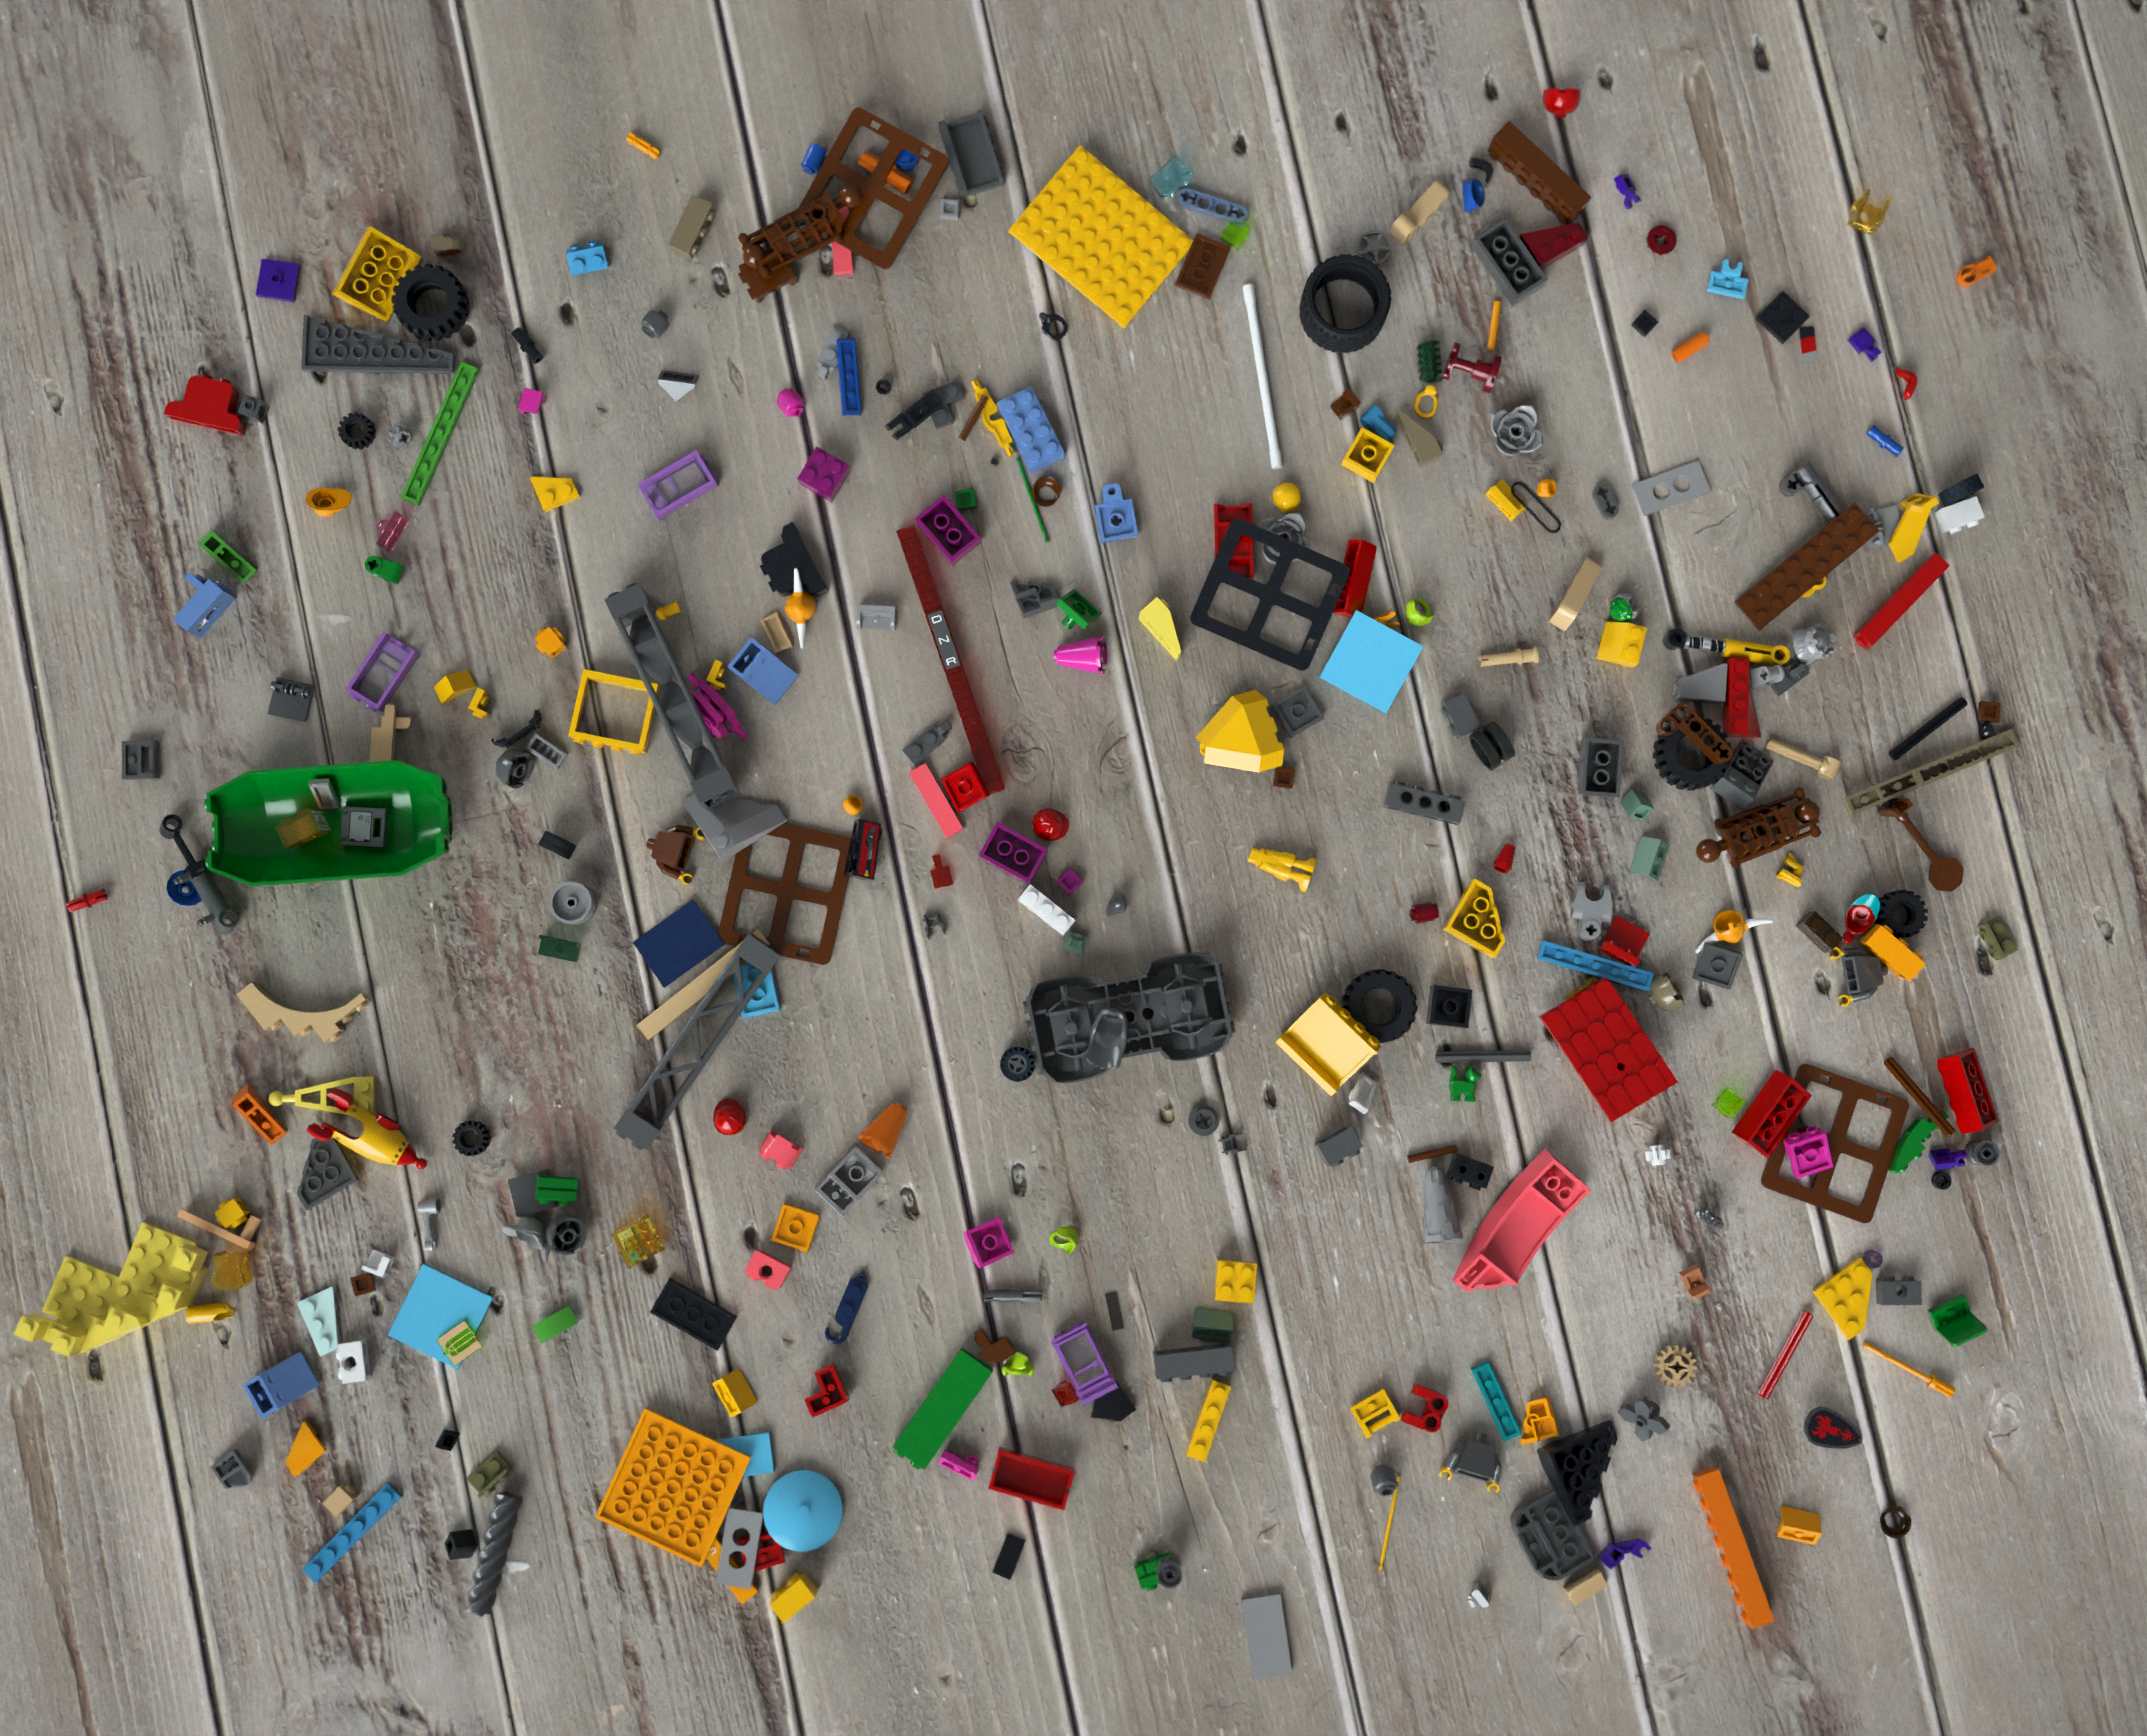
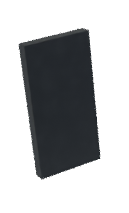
[650,1278,738,1351]

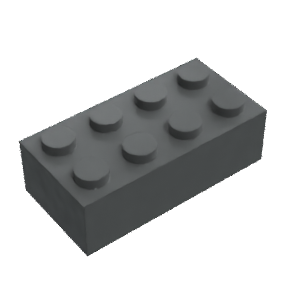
[1471,218,1548,307]
[1152,1343,1235,1383]

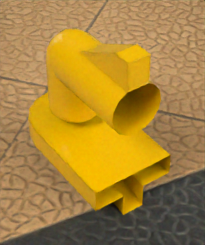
[1776,853,1804,887]

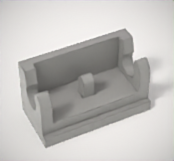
[856,604,896,631]

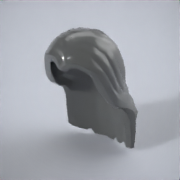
[1086,1007,1128,1069]

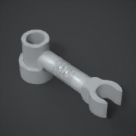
[417,1198,441,1251]

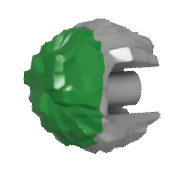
[1609,593,1640,623]

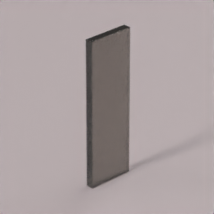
[1105,1292,1124,1330]

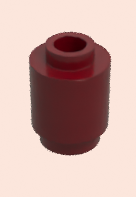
[1409,902,1439,924]

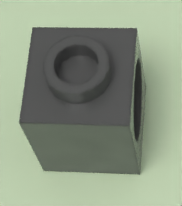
[238,394,269,424]

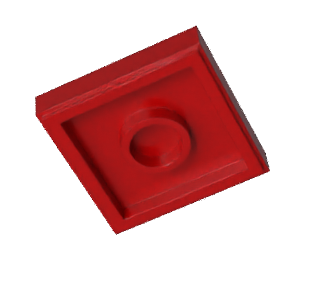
[941,762,990,813]

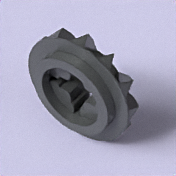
[1188,1105,1219,1136]
[1694,1208,1724,1228]

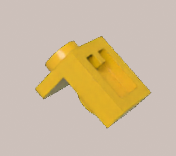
[706,659,727,691]
[468,688,491,719]

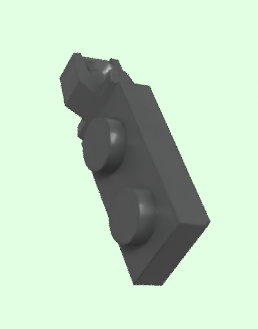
[902,721,952,765]

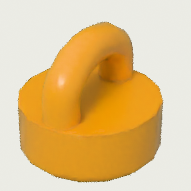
[1537,478,1557,498]
[843,794,864,815]

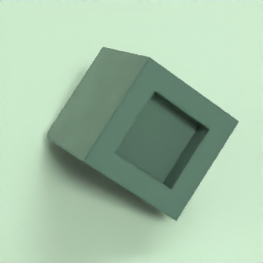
[1620,789,1654,822]

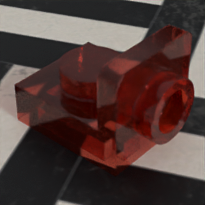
[1052,1380,1079,1407]

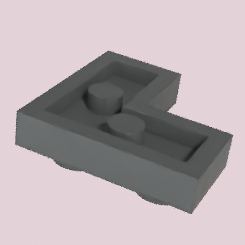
[922,380,964,430]

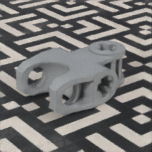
[1570,882,1613,941]

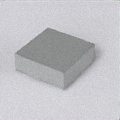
[940,198,960,220]

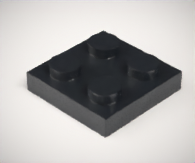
[1756,291,1810,345]

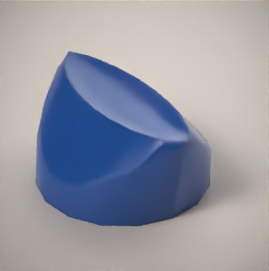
[1462,179,1484,213]

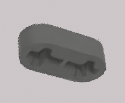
[1592,484,1619,520]

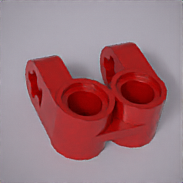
[1401,1383,1448,1433]

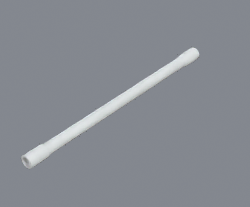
[1243,284,1283,469]

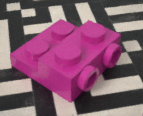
[1783,1126,1833,1179]

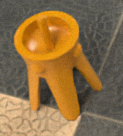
[1373,607,1400,628]

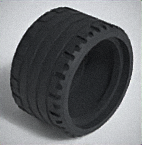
[1299,254,1391,353]

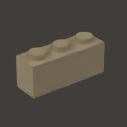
[668,195,716,260]

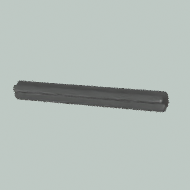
[1435,1050,1531,1063]

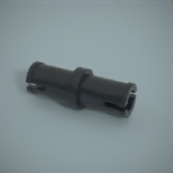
[511,327,544,364]

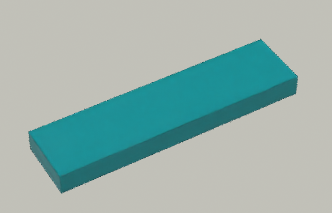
[1471,1361,1522,1442]

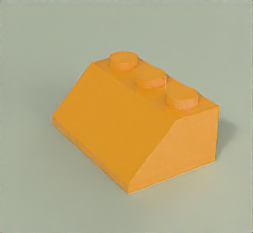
[1857,925,1926,981]

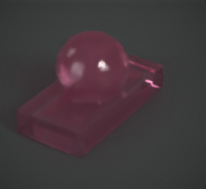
[376,511,409,552]

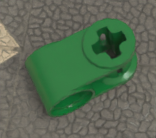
[365,556,405,584]

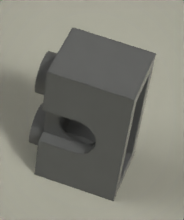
[1876,1276,1922,1305]

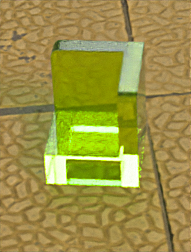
[1220,223,1250,251]
[1712,1089,1746,1118]

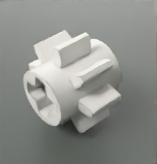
[1645,1144,1671,1166]

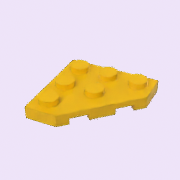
[1813,1257,1873,1340]

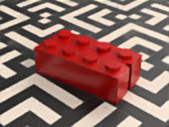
[988,1447,1075,1511]

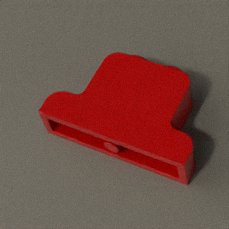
[164,374,246,436]

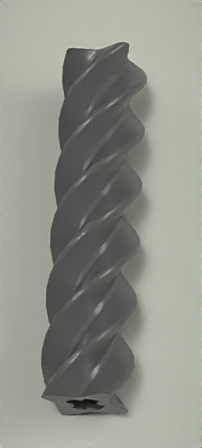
[464,1491,523,1617]

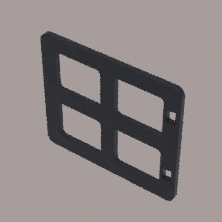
[1190,518,1350,671]

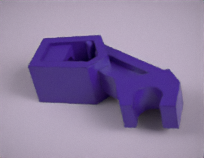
[1597,1538,1652,1570]

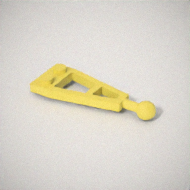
[268,1076,375,1115]

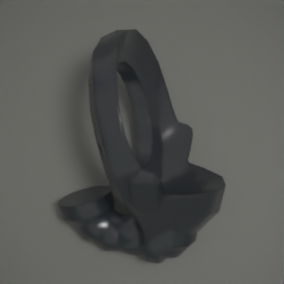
[1039,312,1068,340]

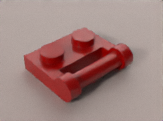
[738,1531,785,1572]

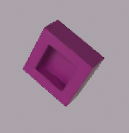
[1056,868,1084,896]

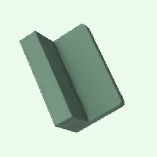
[1630,836,1670,881]
[1192,1307,1234,1343]

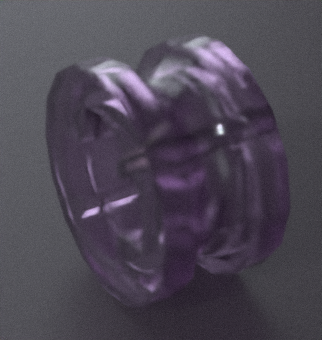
[1863,1250,1883,1268]

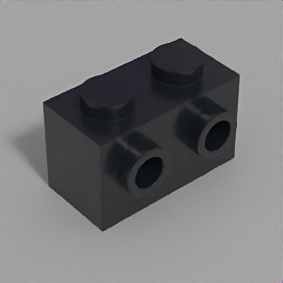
[1447,1153,1494,1191]

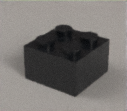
[1426,985,1472,1029]

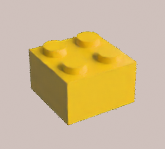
[1341,427,1395,483]
[1214,1259,1257,1303]
[769,1571,819,1623]

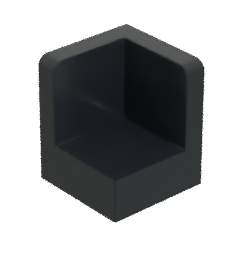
[444,1529,478,1560]

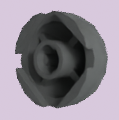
[496,749,534,789]
[546,1214,587,1255]

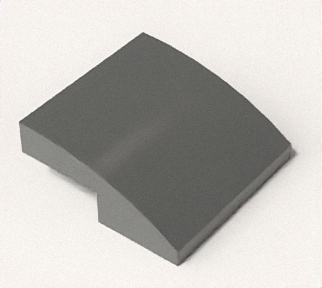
[508,1169,558,1217]

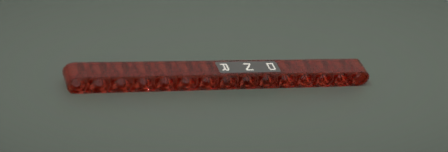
[896,525,1005,795]

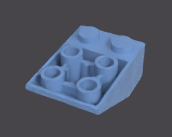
[727,638,798,705]
[242,1351,320,1419]

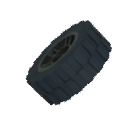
[1938,474,1984,507]

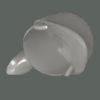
[502,1217,552,1262]

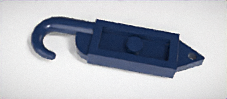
[825,1271,868,1344]

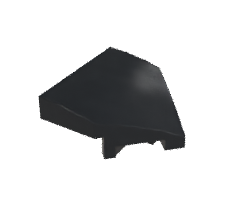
[1091,1378,1136,1422]

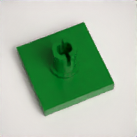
[1056,589,1102,629]

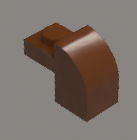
[974,1327,1016,1363]

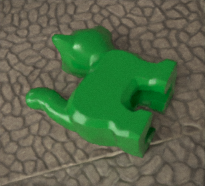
[1449,1066,1482,1102]

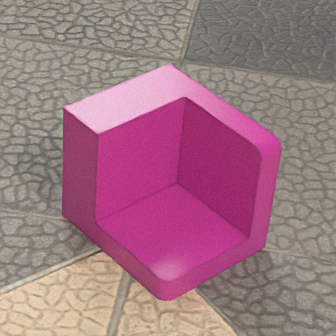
[518,387,547,415]

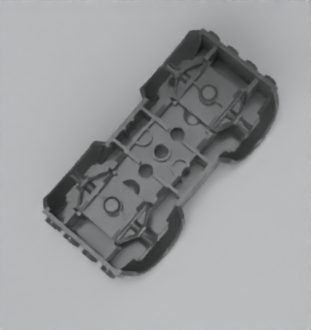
[1023,952,1235,1083]

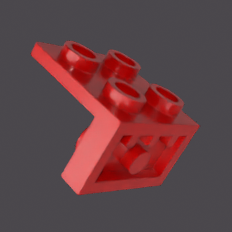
[1598,916,1650,967]

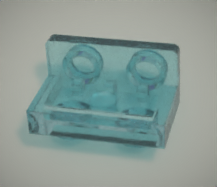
[1148,155,1194,198]

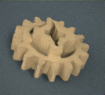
[1653,1344,1697,1388]

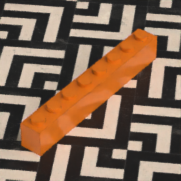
[1692,1466,1775,1629]

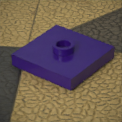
[255,259,301,302]

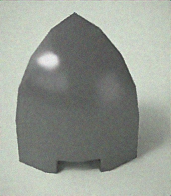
[1106,893,1126,916]

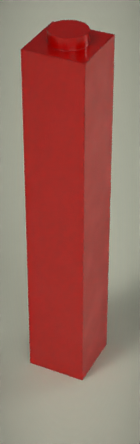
[1853,553,1950,649]

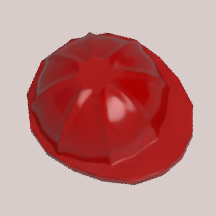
[1032,808,1069,841]
[713,1098,747,1136]

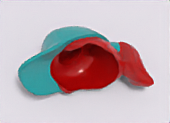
[1843,893,1880,944]

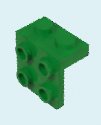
[1928,1294,1987,1347]

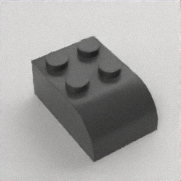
[1578,737,1624,798]

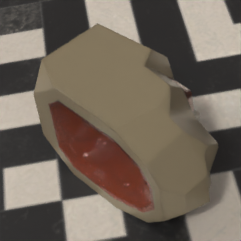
[431,233,465,257]

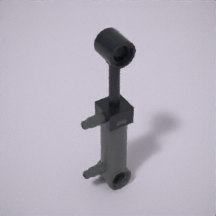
[159,814,238,934]

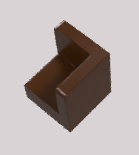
[1330,388,1361,421]

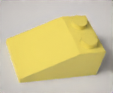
[1139,597,1181,661]

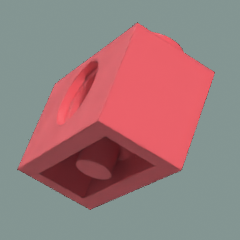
[745,1249,792,1290]

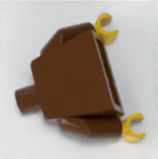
[646,825,705,885]

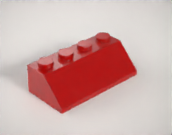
[1937,1048,1999,1134]
[1731,1070,1812,1159]

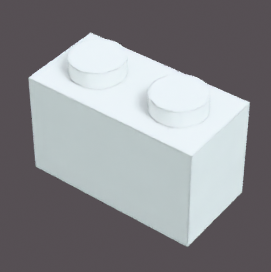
[1935,496,1985,534]

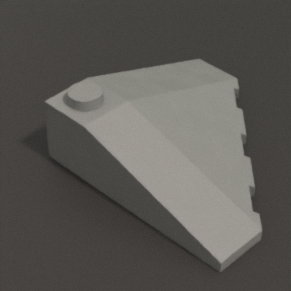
[681,793,787,862]

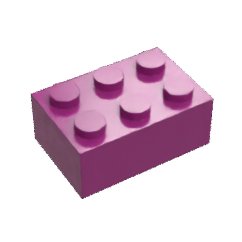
[915,495,981,567]
[979,822,1048,885]

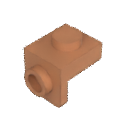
[1679,1264,1711,1299]

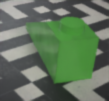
[198,528,257,584]

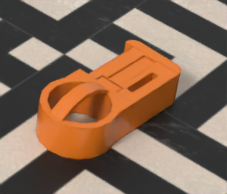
[1956,256,1997,287]

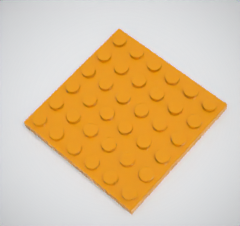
[595,1408,752,1567]

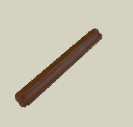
[1884,1057,1956,1138]

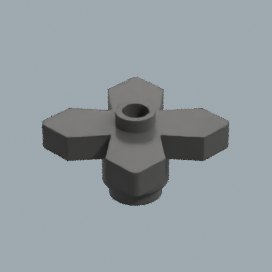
[1617,1396,1670,1442]

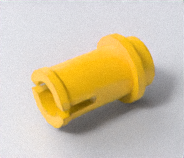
[656,601,681,621]

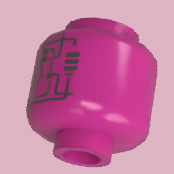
[777,389,805,417]

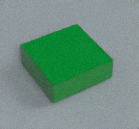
[955,488,977,512]

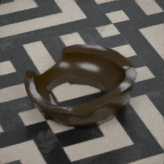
[1880,1506,1912,1539]

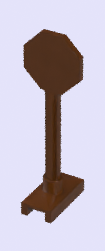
[1877,798,1964,892]

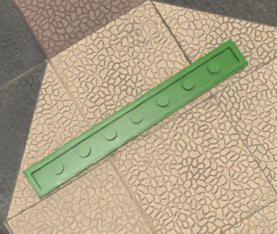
[401,361,480,506]

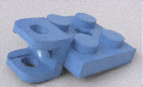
[1094,483,1139,543]

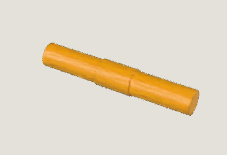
[1487,301,1501,350]

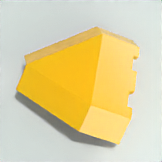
[1195,690,1284,772]

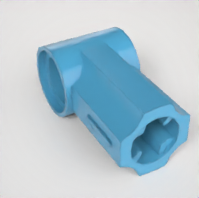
[1359,405,1398,442]

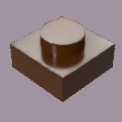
[1977,701,2001,723]
[1273,767,1295,789]
[350,1272,376,1297]

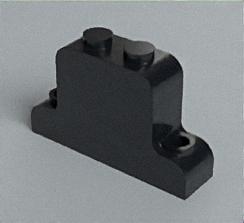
[760,522,828,597]

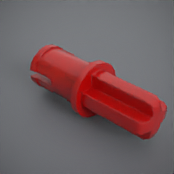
[66,888,108,912]

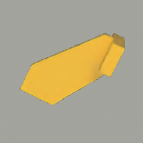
[1888,493,1939,563]

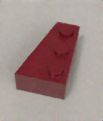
[1519,222,1588,270]

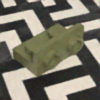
[1978,916,2018,960]
[466,1450,513,1498]

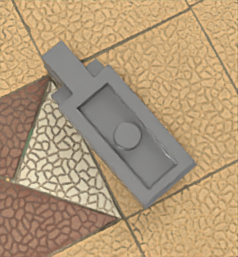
[817,327,849,380]

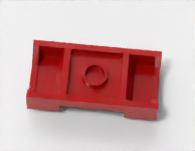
[1213,503,1254,579]

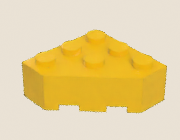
[1442,878,1505,959]

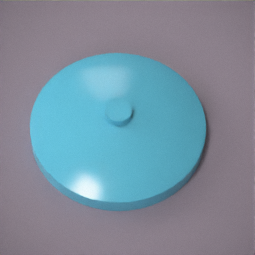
[763,1470,842,1552]

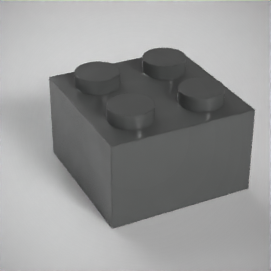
[1314,1126,1363,1167]

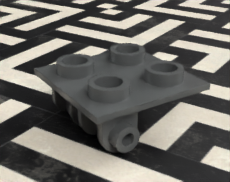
[267,677,314,722]

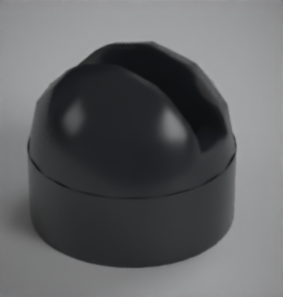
[876,379,892,395]
[1978,722,1996,738]

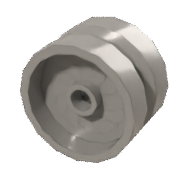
[549,882,597,925]

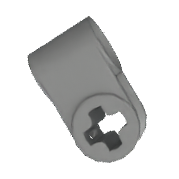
[1749,665,1785,689]

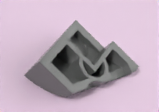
[1010,581,1058,618]

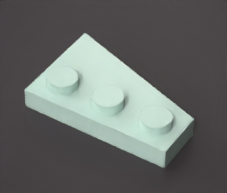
[297,1286,340,1356]

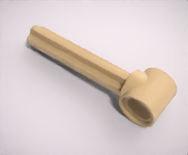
[1766,738,1841,781]

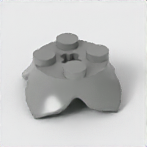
[1491,405,1543,456]
[1259,513,1310,564]

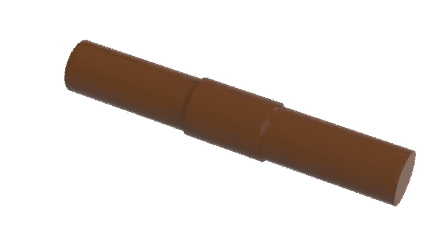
[958,395,989,441]
[1407,1145,1458,1163]

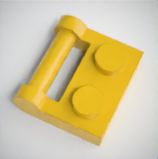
[1349,1388,1400,1439]

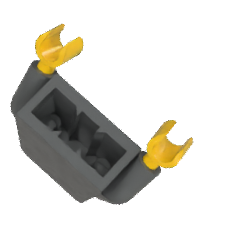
[1829,947,1888,1007]
[1440,1432,1502,1493]

